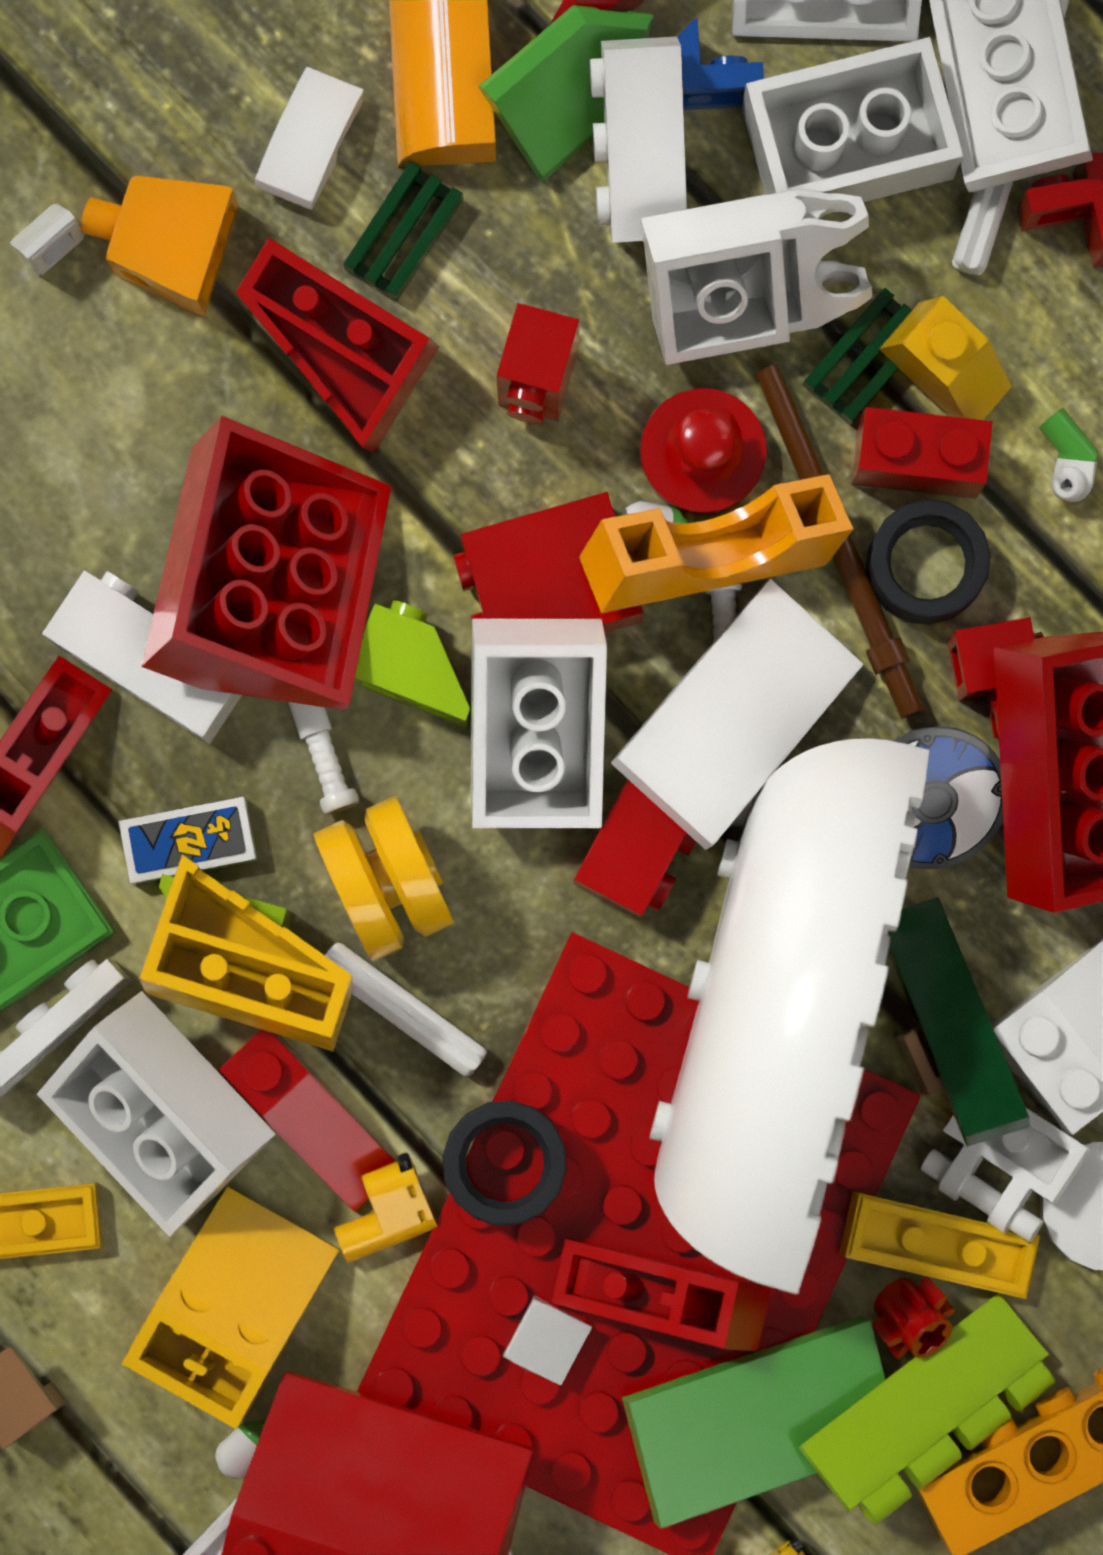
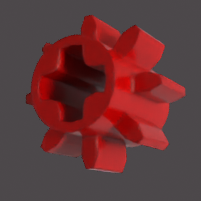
[871,1276,955,1359]

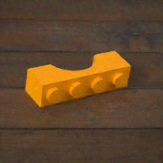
[579,474,853,613]

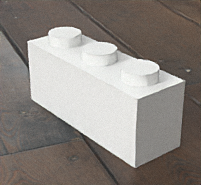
[590,37,687,243]
[42,570,242,745]

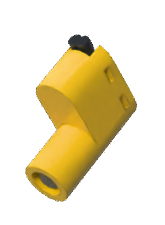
[334,1153,438,1264]

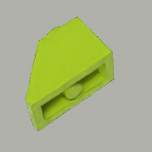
[354,601,471,728]

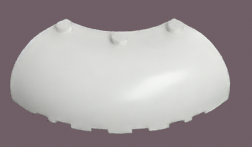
[649,738,929,1294]

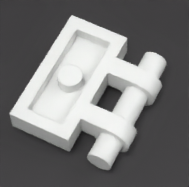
[921,1108,1090,1243]

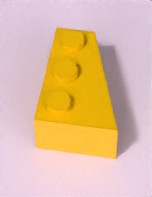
[139,854,353,1051]

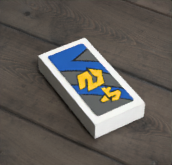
[119,797,258,885]

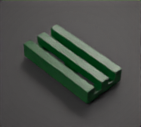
[343,161,464,302]
[803,288,912,425]

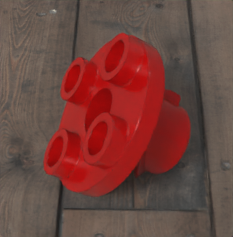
[640,388,766,515]

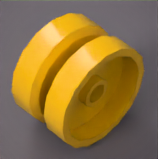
[313,795,455,962]

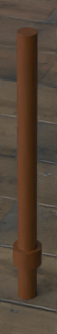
[755,364,924,719]

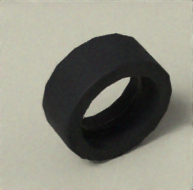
[866,499,991,625]
[442,1100,567,1226]

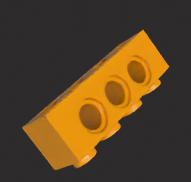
[912,1366,1103,1555]

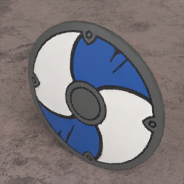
[893,727,1003,869]

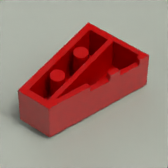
[236,238,440,453]

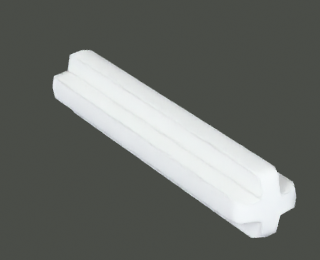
[325,943,486,1077]

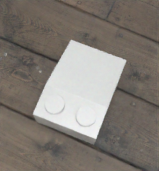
[991,938,1103,1135]

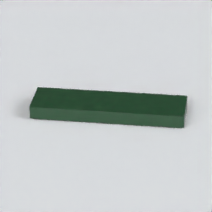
[887,897,1030,1147]

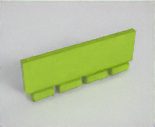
[798,1293,1055,1526]

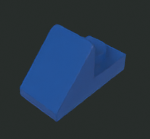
[677,18,764,110]

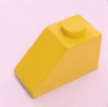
[879,296,1012,420]

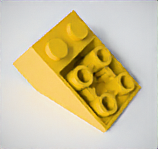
[121,1186,340,1429]

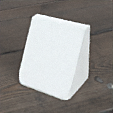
[10,204,85,276]
[503,1295,592,1385]

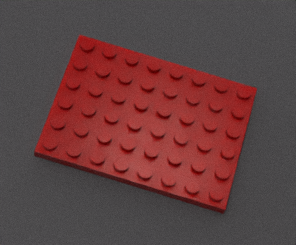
[357,932,922,1555]

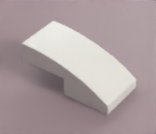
[254,66,364,210]

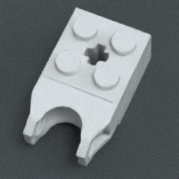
[641,189,873,365]

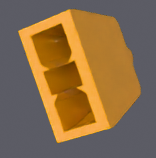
[81,176,239,317]

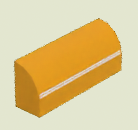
[389,0,496,167]

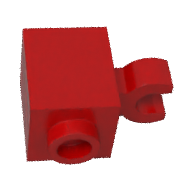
[947,617,1044,739]

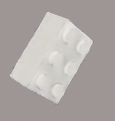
[741,37,964,202]
[470,619,607,828]
[37,991,276,1237]

